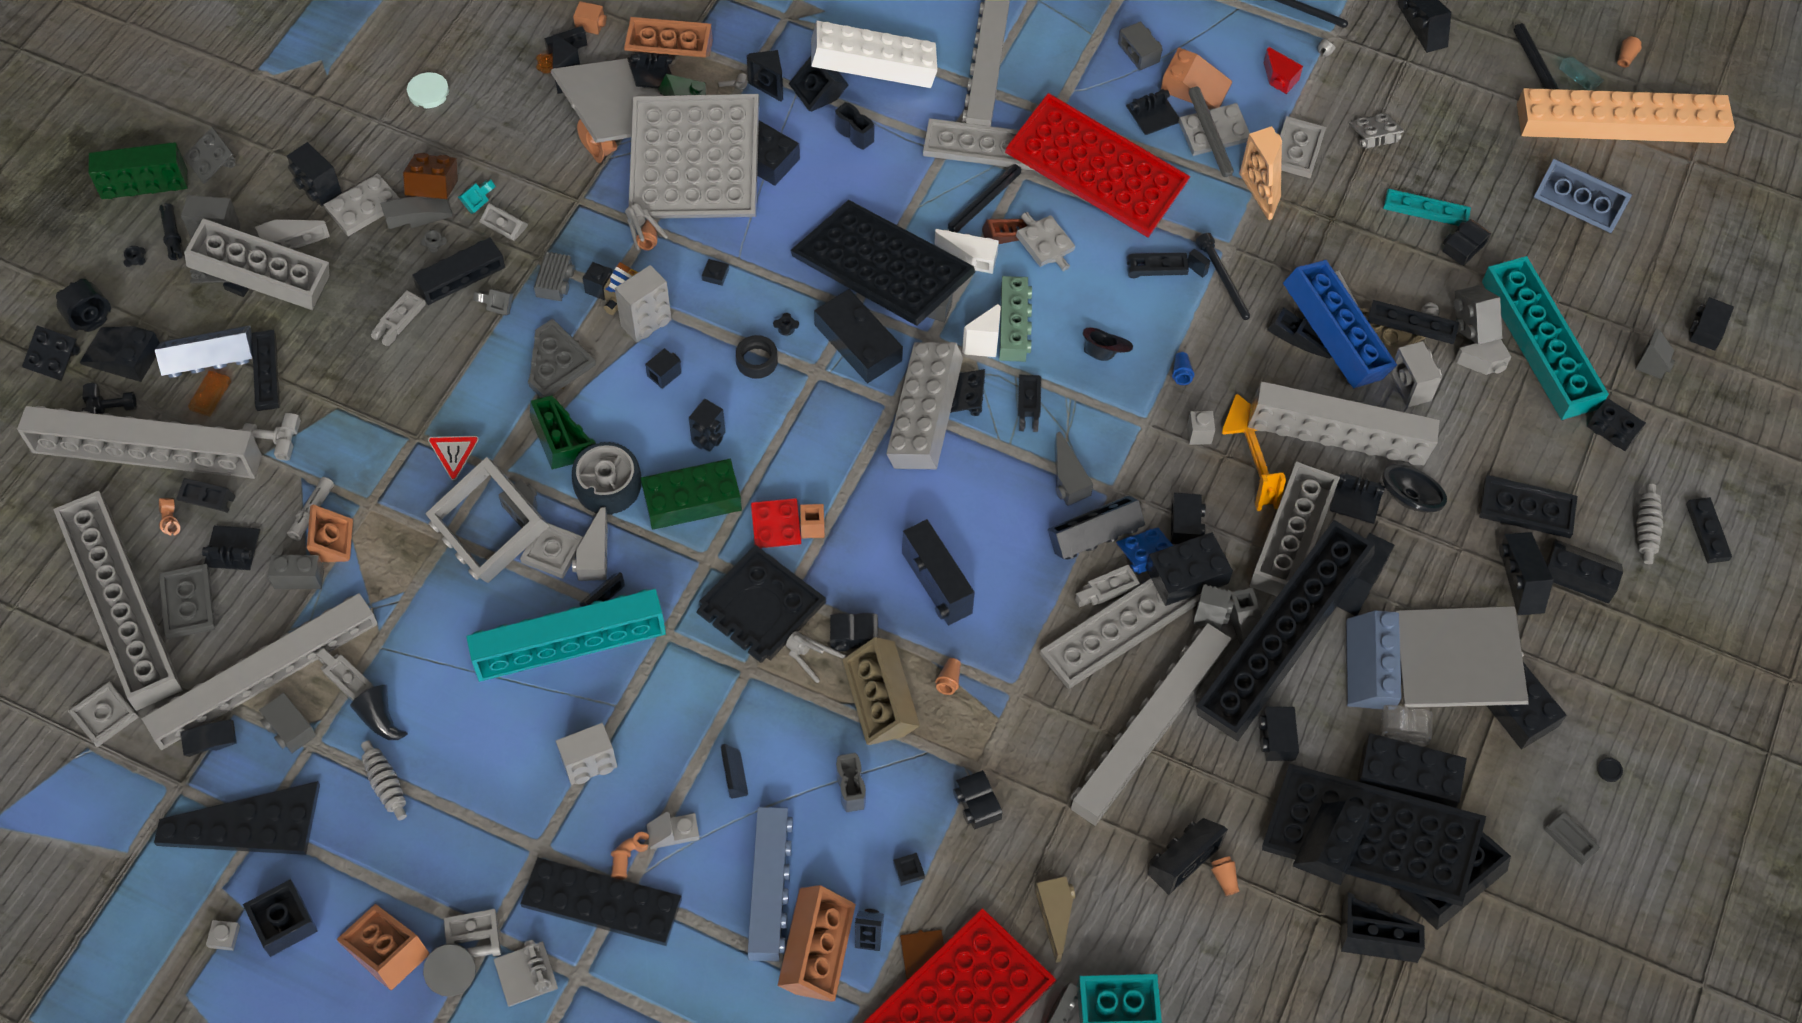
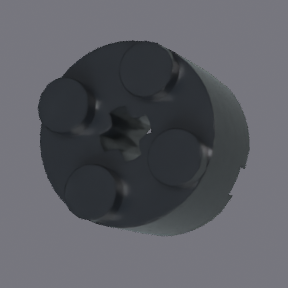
[56,278,111,332]

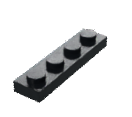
[1367,300,1459,344]
[252,330,280,411]

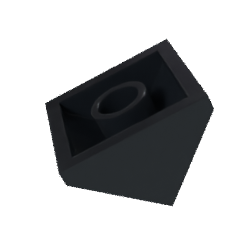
[553,34,580,94]
[747,50,783,102]

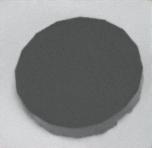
[423,944,476,996]

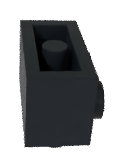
[689,398,725,452]
[1587,398,1646,451]

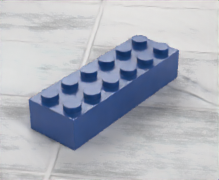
[1283,260,1397,389]

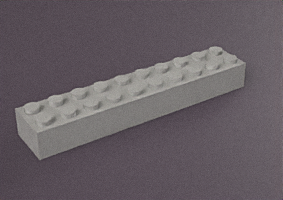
[17,406,262,479]
[53,491,183,711]

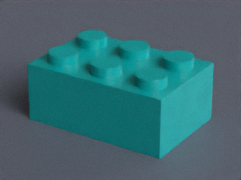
[1077,974,1162,1023]

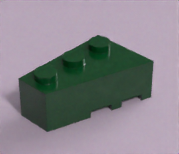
[530,395,596,470]

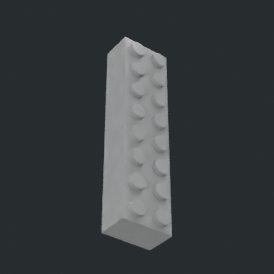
[1248,381,1440,466]

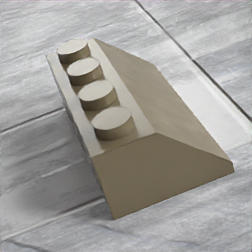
[842,637,920,745]

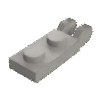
[371,290,426,346]

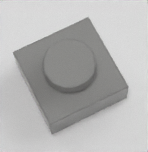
[206,920,240,951]

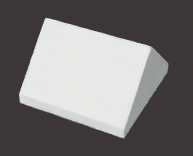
[962,304,1001,357]

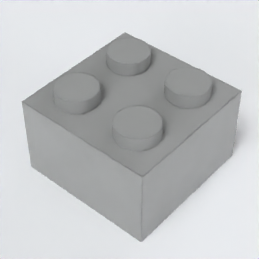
[1390,341,1442,408]
[556,723,617,785]

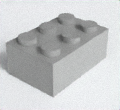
[615,265,672,343]

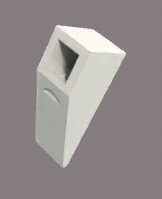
[935,229,999,274]

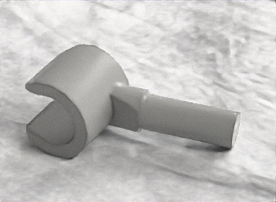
[718,73,748,90]

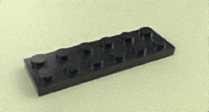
[520,857,682,946]

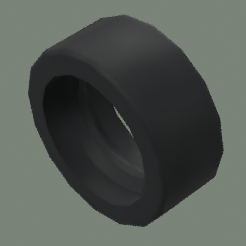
[736,335,778,379]

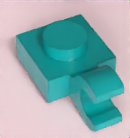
[458,179,496,214]

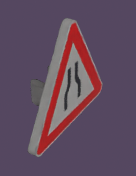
[428,436,479,481]

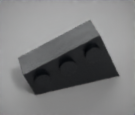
[1398,0,1451,53]
[1499,532,1554,616]
[1337,533,1395,616]

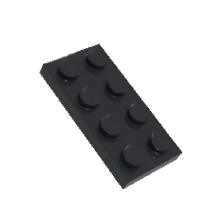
[1479,475,1578,539]

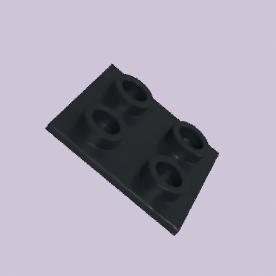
[627,52,672,88]
[1126,89,1179,135]
[22,325,80,381]
[950,369,985,416]
[1329,472,1385,524]
[202,525,260,570]

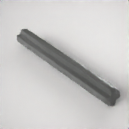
[1189,86,1234,177]

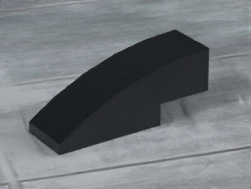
[1267,307,1332,359]

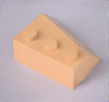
[1239,126,1282,220]

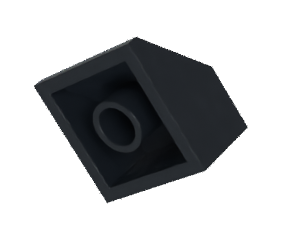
[789,56,849,112]

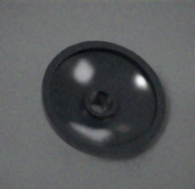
[1382,464,1447,513]

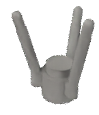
[625,204,668,250]
[786,631,847,683]

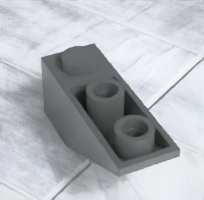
[1230,588,1262,646]

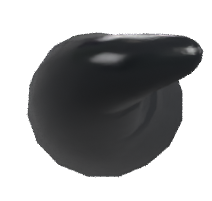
[350,685,408,740]

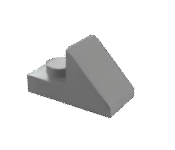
[646,812,700,849]

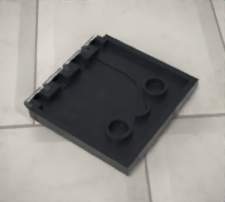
[696,545,826,663]

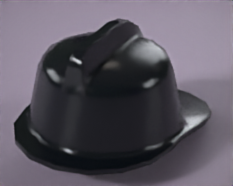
[1082,327,1133,361]

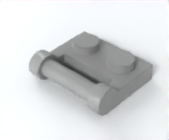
[444,909,501,958]

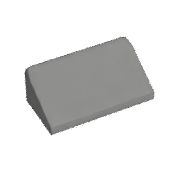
[479,203,528,241]

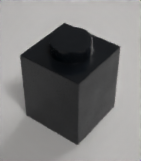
[582,262,613,300]
[645,348,681,389]

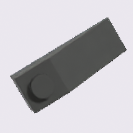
[1054,432,1093,506]

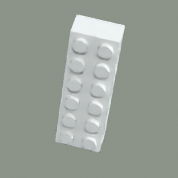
[811,21,937,88]

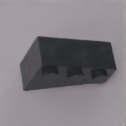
[1341,892,1425,963]

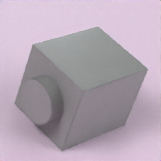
[1187,411,1215,445]

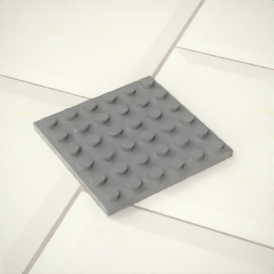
[629,94,759,219]

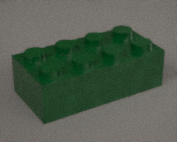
[88,142,188,199]
[641,458,742,530]

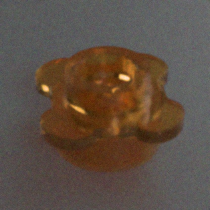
[536,54,553,73]

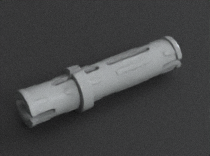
[287,477,334,541]

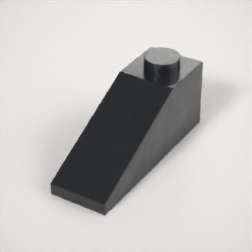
[855,909,884,951]

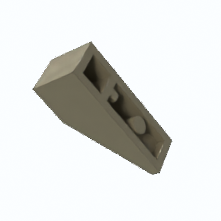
[1035,876,1075,963]

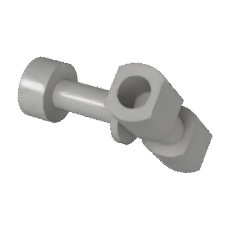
[243,413,301,461]

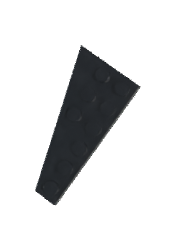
[154,781,320,855]

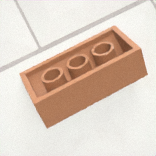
[624,17,713,57]
[777,885,856,1002]

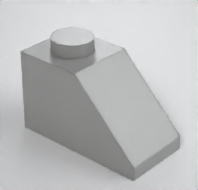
[1455,339,1511,375]

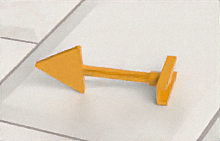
[1222,394,1286,511]

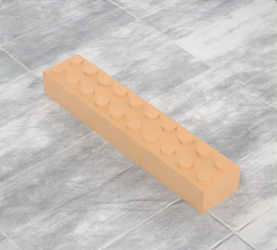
[1517,88,1735,143]

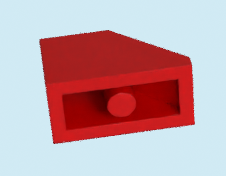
[1263,47,1303,94]

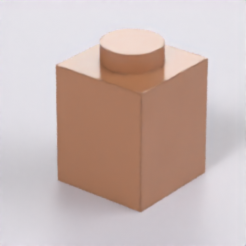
[573,1,606,35]
[800,504,825,539]

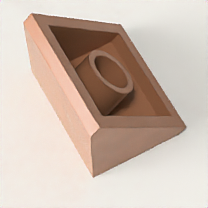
[307,504,353,562]

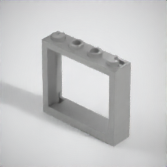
[425,457,550,583]

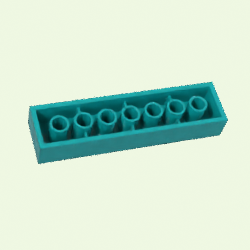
[1482,256,1609,420]
[466,589,666,682]

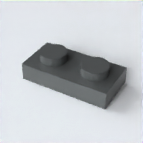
[1045,983,1079,1023]

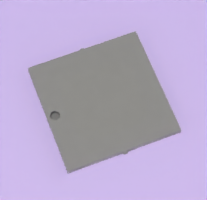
[551,58,663,143]
[1396,607,1528,708]

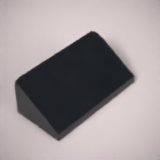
[579,572,625,607]
[720,744,748,799]

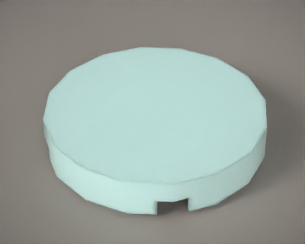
[407,72,449,109]

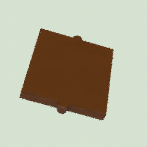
[900,930,944,979]

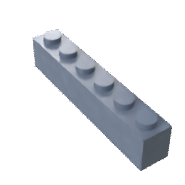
[748,807,793,962]

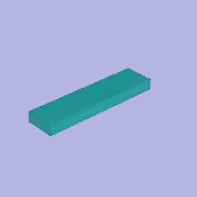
[1383,189,1471,226]

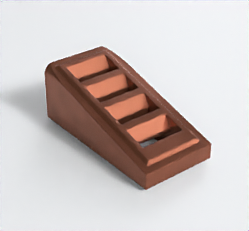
[982,219,1027,244]

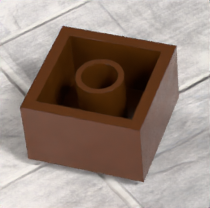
[403,153,458,199]

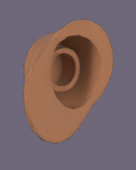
[577,119,617,163]

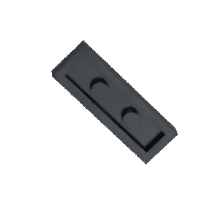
[1686,497,1732,564]

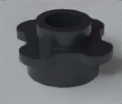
[123,246,146,267]
[773,313,799,336]

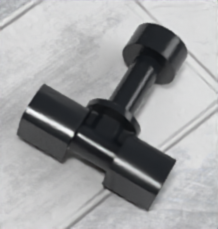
[82,383,137,414]

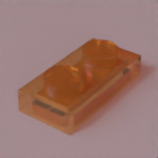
[188,371,231,417]

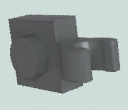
[473,288,513,315]

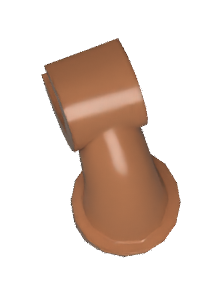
[159,498,180,536]
[611,832,649,880]

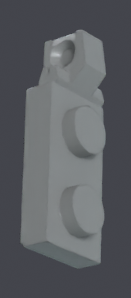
[1075,565,1140,607]
[316,648,374,701]

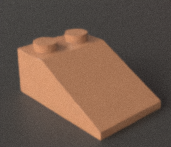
[1161,47,1232,110]
[336,904,430,990]

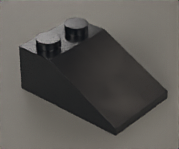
[80,326,160,382]

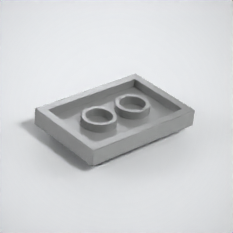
[1178,103,1250,156]
[1280,116,1326,178]
[324,173,400,236]

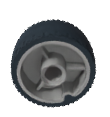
[572,442,641,515]

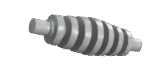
[1637,484,1663,564]
[361,740,407,821]

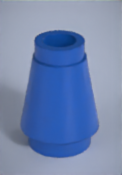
[1172,352,1194,385]

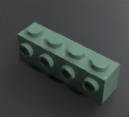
[999,276,1032,362]

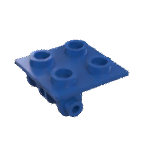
[1116,527,1173,574]

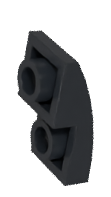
[180,719,237,757]

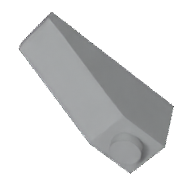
[255,219,330,250]
[572,507,608,581]

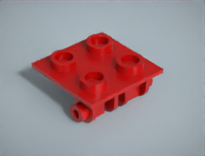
[751,498,801,548]

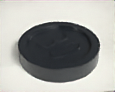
[1597,758,1623,782]

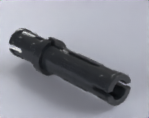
[159,203,183,260]

